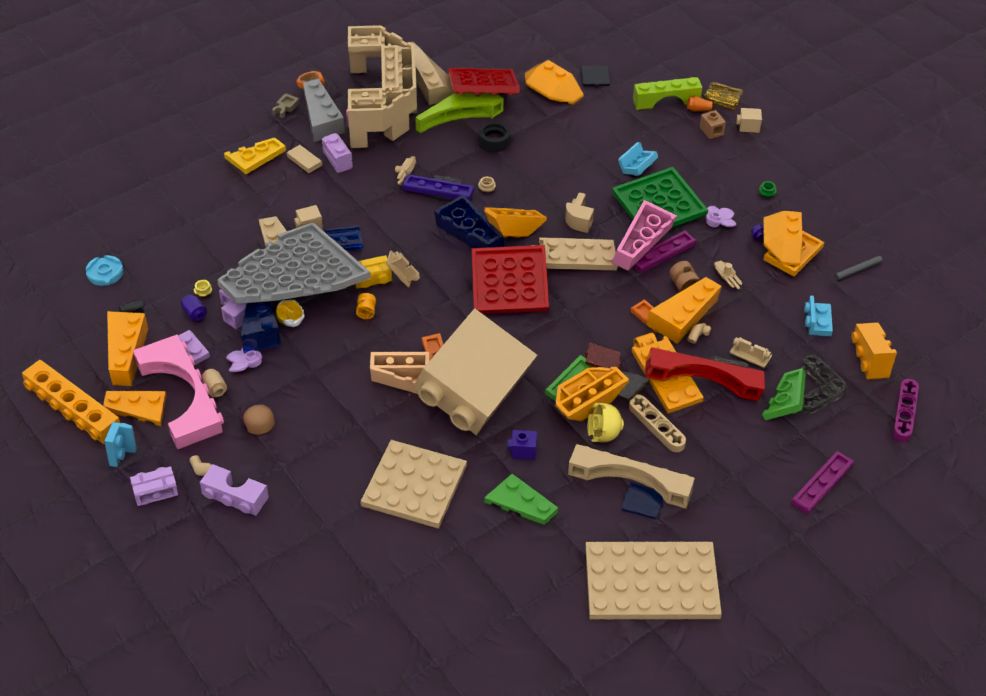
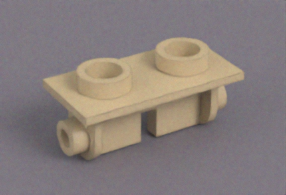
[386,250,420,287]
[730,337,772,368]

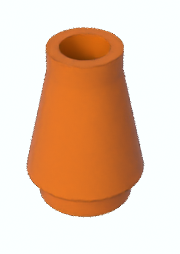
[687,96,712,112]

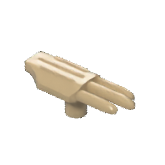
[395,156,416,186]
[714,261,742,289]

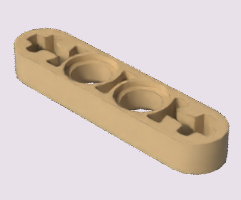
[629,395,686,452]

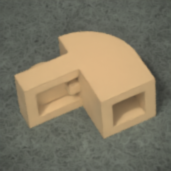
[565,192,594,233]

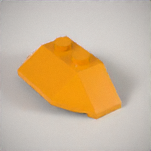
[525,60,584,104]
[484,207,547,238]
[763,211,802,266]
[555,367,629,421]

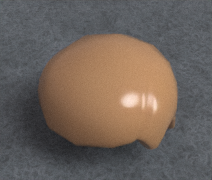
[243,404,275,435]

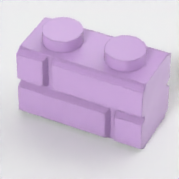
[322,133,353,173]
[130,467,178,506]

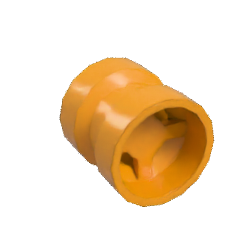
[356,293,376,319]

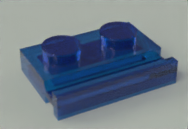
[324,225,363,250]

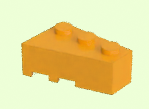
[851,323,897,379]

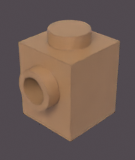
[700,110,726,139]

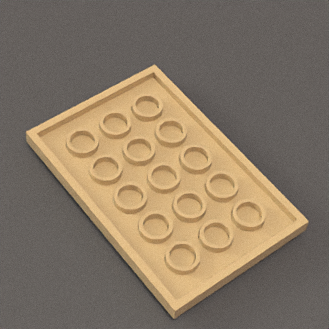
[585,542,722,619]

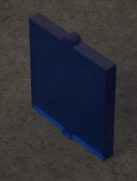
[622,482,663,519]

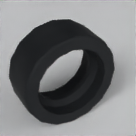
[479,121,511,152]

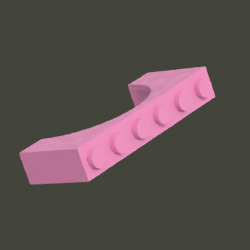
[133,335,224,450]

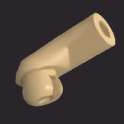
[687,323,711,344]
[189,455,213,476]

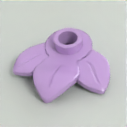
[706,206,737,227]
[226,346,262,372]

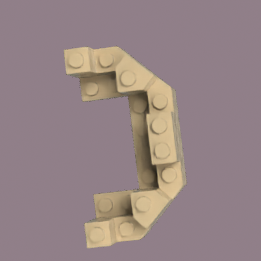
[348,25,417,148]

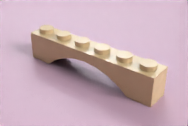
[568,444,695,509]

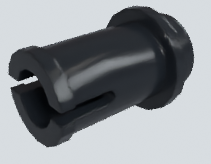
[119,300,144,313]

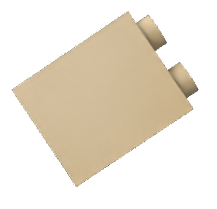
[413,308,537,435]

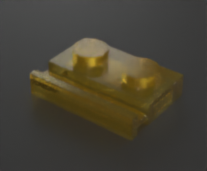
[704,82,743,109]

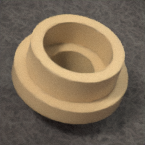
[478,177,496,192]

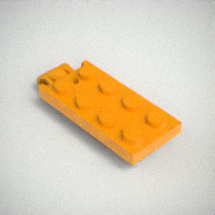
[632,333,704,414]

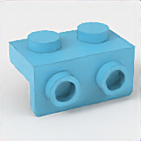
[618,142,658,176]

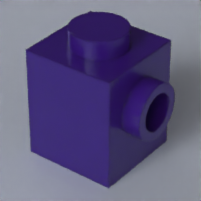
[508,430,537,460]

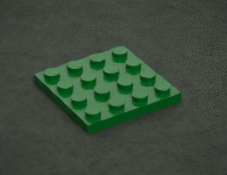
[612,167,708,228]

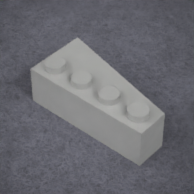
[303,79,345,142]

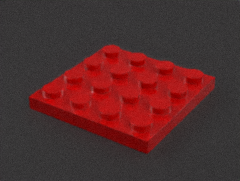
[448,68,520,95]
[472,245,549,314]

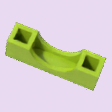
[633,77,702,110]

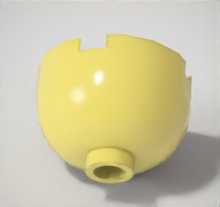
[587,403,624,443]

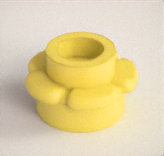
[194,280,212,297]

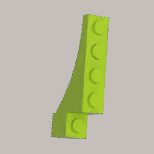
[415,92,503,133]

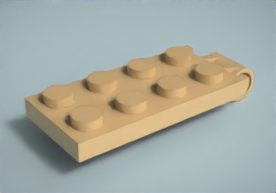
[531,238,618,270]

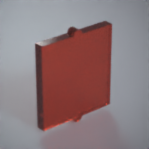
[585,342,621,369]

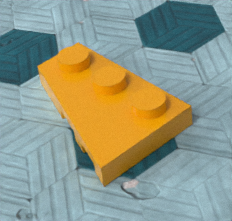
[103,391,166,427]

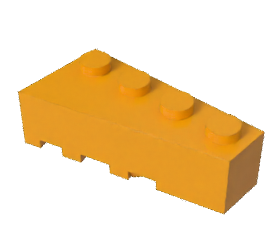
[107,311,148,386]

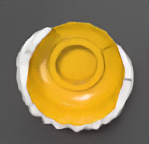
[275,299,304,327]

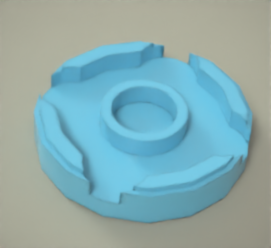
[86,255,123,286]

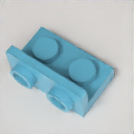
[804,296,833,336]
[105,422,137,467]

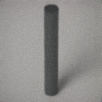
[834,255,883,281]

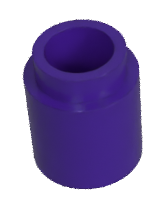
[181,295,207,321]

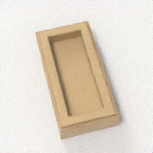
[287,145,322,173]

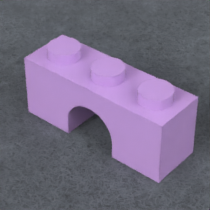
[200,464,269,516]

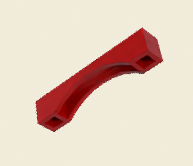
[645,347,765,401]

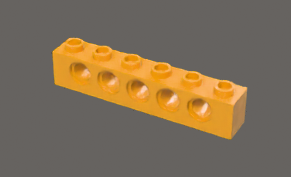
[22,360,120,444]

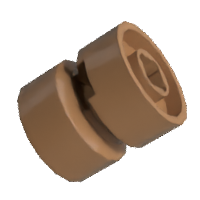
[669,261,700,292]

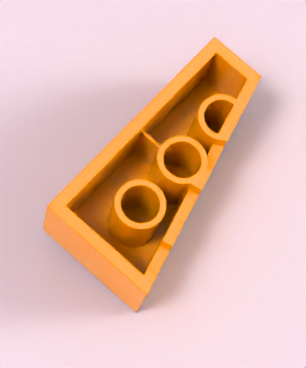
[646,277,722,344]

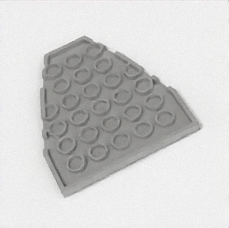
[218,222,370,304]

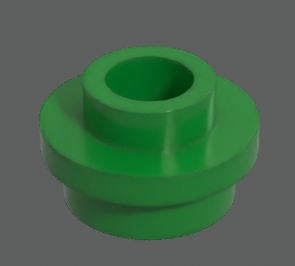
[759,181,777,197]

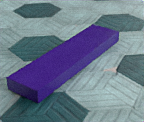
[402,174,474,202]

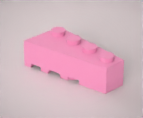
[612,200,677,270]

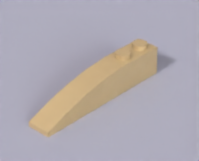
[411,42,455,105]

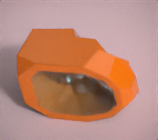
[296,71,325,89]

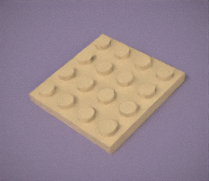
[361,440,467,529]

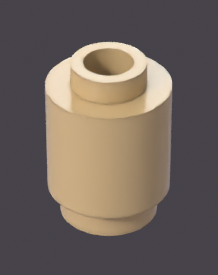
[202,369,227,397]

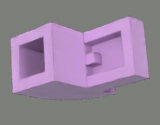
[219,289,250,330]

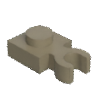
[272,93,300,118]

